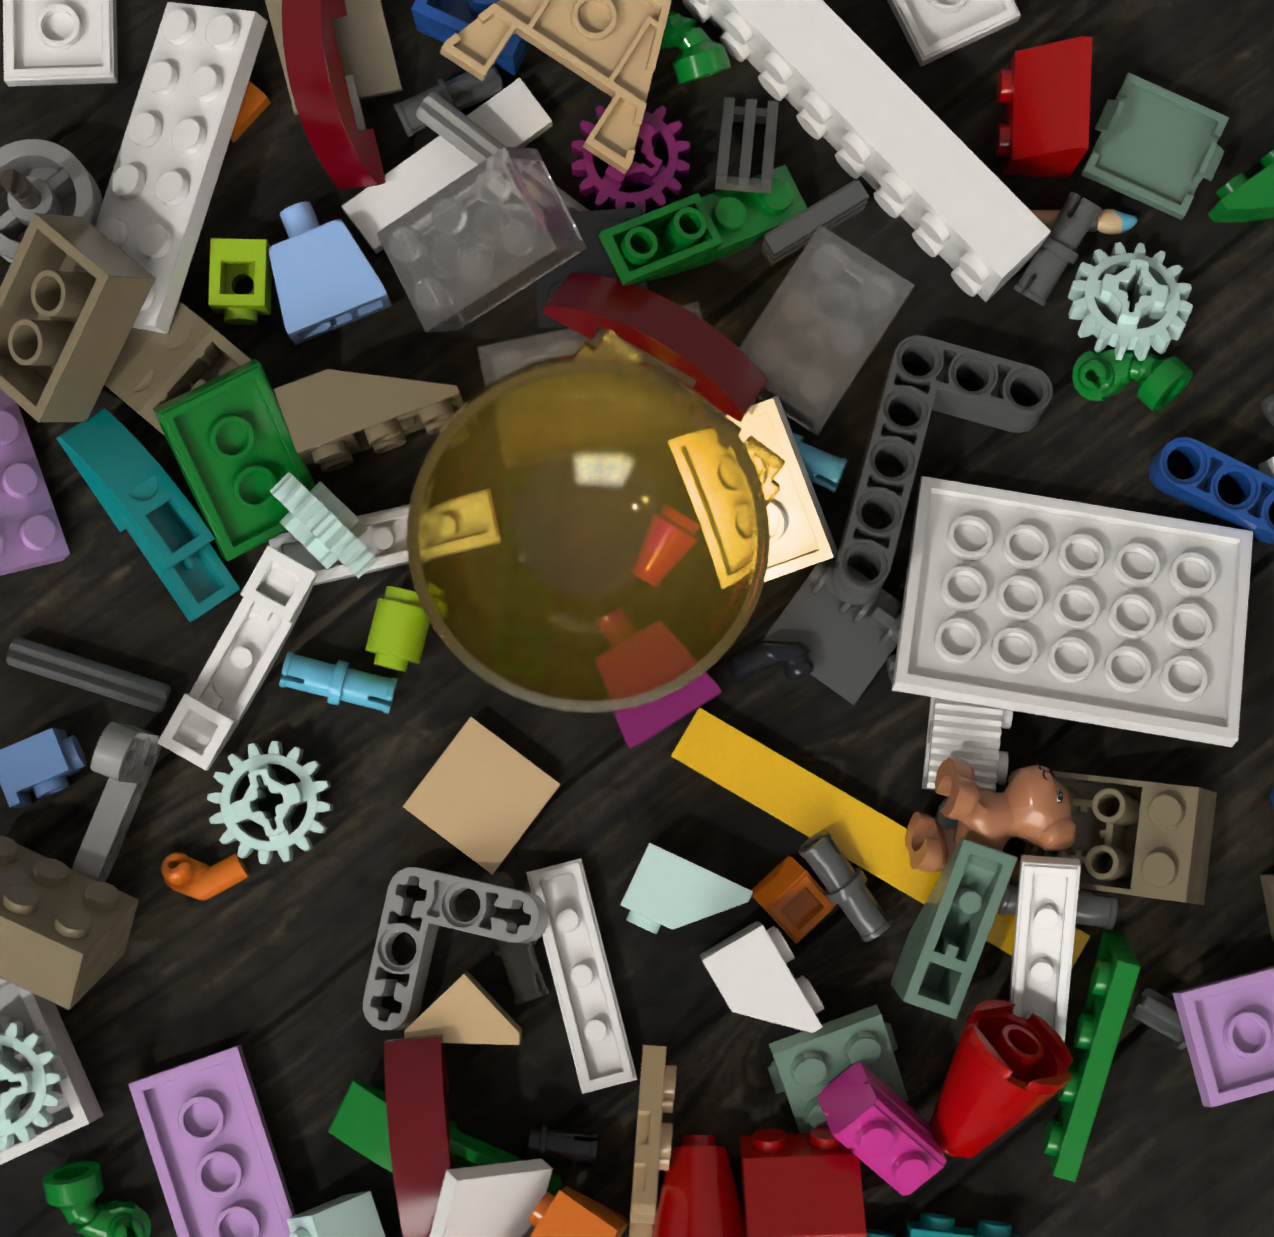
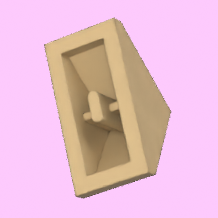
[404,971,522,1045]

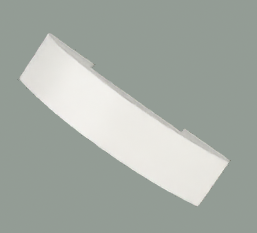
[157,546,319,771]

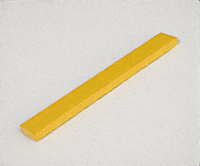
[671,707,1090,970]

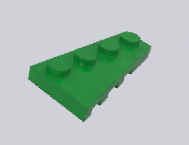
[1042,929,1141,1182]

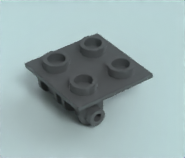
[763,556,903,705]

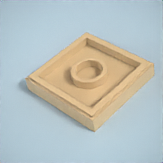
[403,717,561,875]

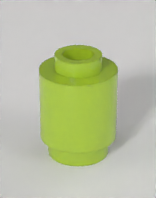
[365,586,432,672]

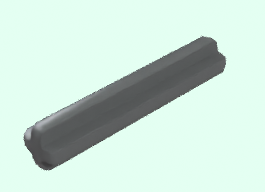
[6,637,171,713]

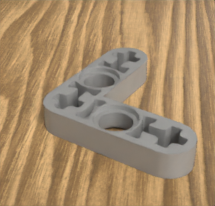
[72,721,162,882]
[363,867,549,1030]

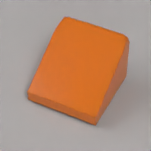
[751,856,837,944]

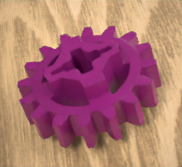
[571,105,690,215]

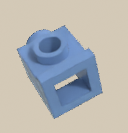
[0,728,87,808]

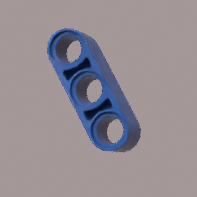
[1148,437,1274,544]

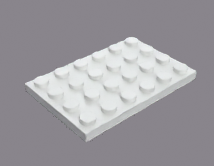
[892,476,1253,747]

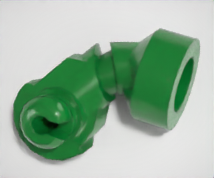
[660,9,731,85]
[1072,349,1193,413]
[42,1161,151,1237]

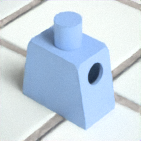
[268,201,392,345]

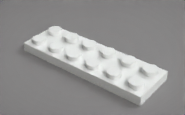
[95,2,268,334]

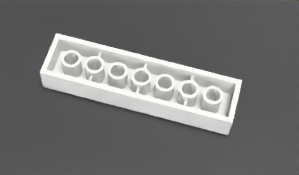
[682,0,1051,302]

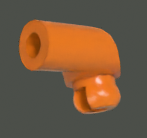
[161,852,250,901]

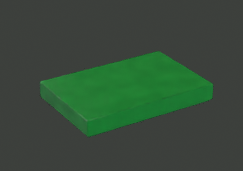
[152,359,315,562]

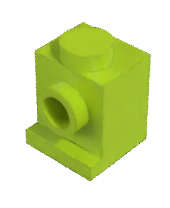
[208,238,272,325]

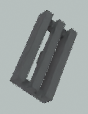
[715,97,779,194]
[761,180,869,267]

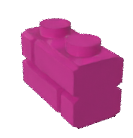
[817,1062,947,1196]

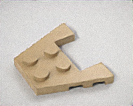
[440,0,671,175]
[629,1045,677,1237]

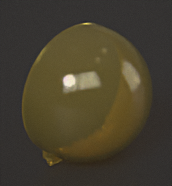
[407,330,785,712]

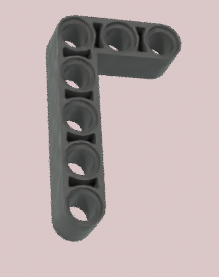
[832,335,1053,605]

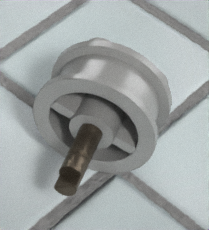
[0,139,103,263]

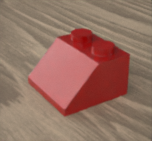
[995,36,1093,178]
[740,1126,866,1237]

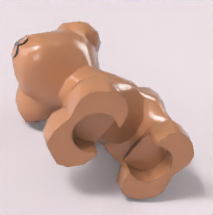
[905,757,1076,881]

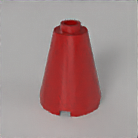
[929,999,1073,1158]
[652,1135,747,1237]

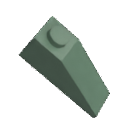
[890,837,1017,1019]

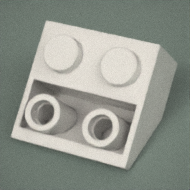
[699,921,825,1033]

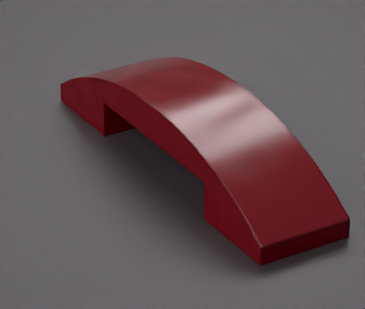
[282,0,386,189]
[543,273,768,422]
[384,1034,455,1237]

